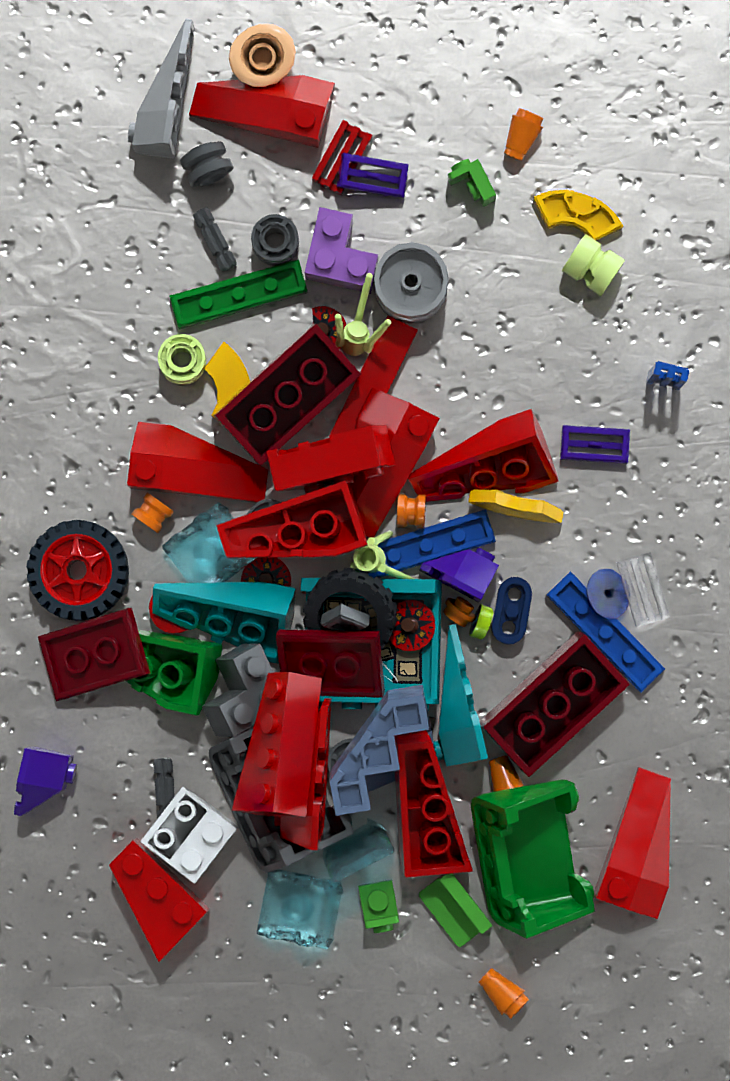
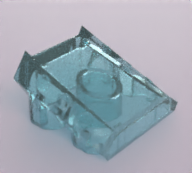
[162,502,256,583]
[322,818,395,883]
[257,869,344,949]

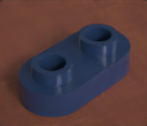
[491,577,532,645]

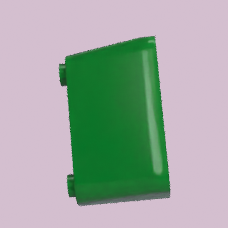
[471,779,595,939]

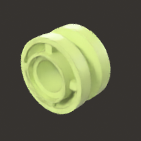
[158,334,206,385]

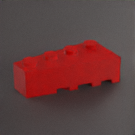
[231,672,322,817]
[394,730,473,878]

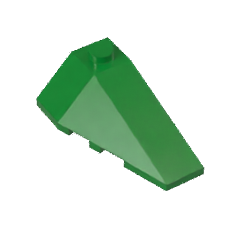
[126,630,223,716]

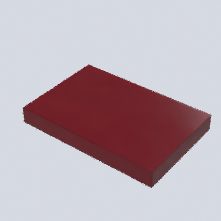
[38,608,150,702]
[276,629,385,698]

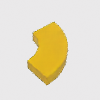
[533,190,624,241]
[204,342,250,422]
[468,490,564,523]

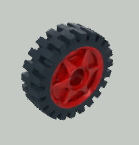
[26,520,129,621]

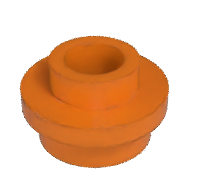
[443,596,476,627]

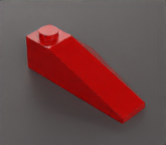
[127,422,268,502]

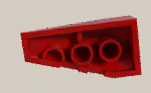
[189,75,335,148]
[349,388,440,538]
[408,409,559,502]
[216,480,368,558]
[275,698,332,850]
[594,767,671,919]

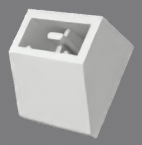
[140,787,239,884]

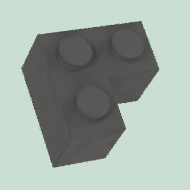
[202,644,274,737]

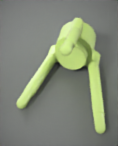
[335,273,391,356]
[350,531,414,579]

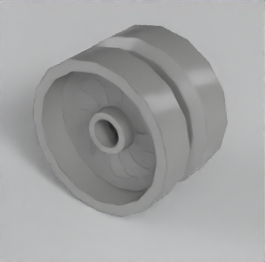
[374,242,449,324]

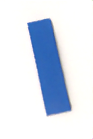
[369,509,496,578]
[546,571,665,693]

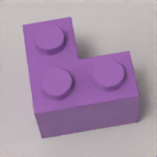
[304,207,378,294]

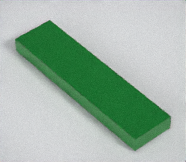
[169,259,308,329]

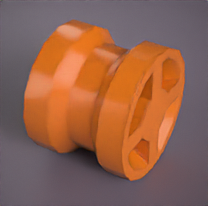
[132,492,174,533]
[397,494,426,529]

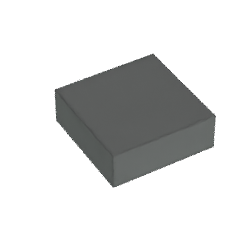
[321,604,370,631]

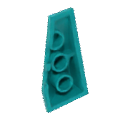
[152,582,296,664]
[434,624,488,767]

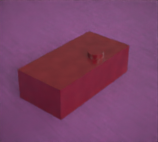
[213,324,361,466]
[480,631,630,777]

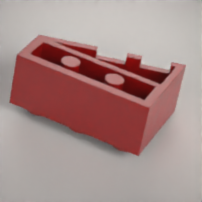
[266,425,395,494]
[109,838,210,962]

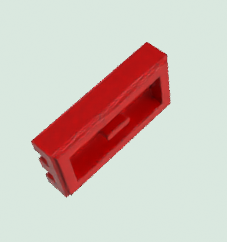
[312,120,373,196]

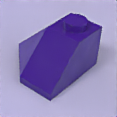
[419,548,499,603]
[14,747,77,816]

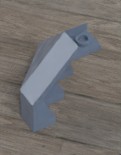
[330,685,435,816]

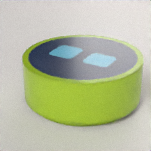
[469,604,493,640]

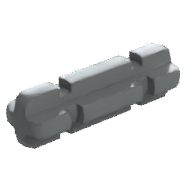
[193,207,237,272]
[153,758,175,819]

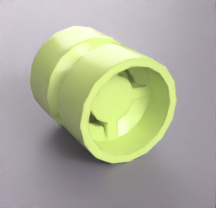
[562,234,625,296]

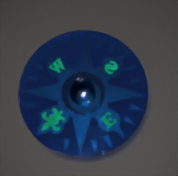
[587,569,630,619]

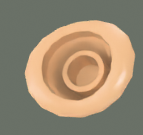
[229,24,296,87]

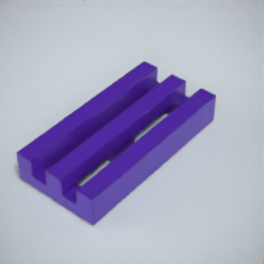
[337,153,409,198]
[560,425,630,464]

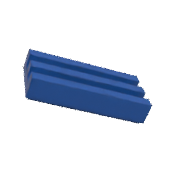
[646,361,690,390]

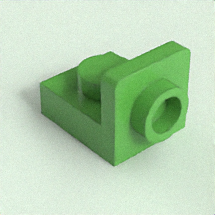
[448,159,496,207]
[358,879,399,933]

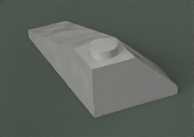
[128,19,195,159]

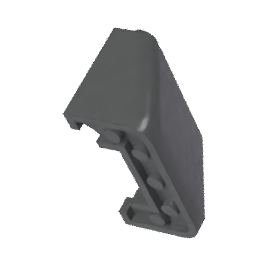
[209,728,354,873]

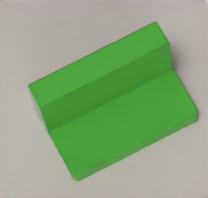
[419,873,493,947]

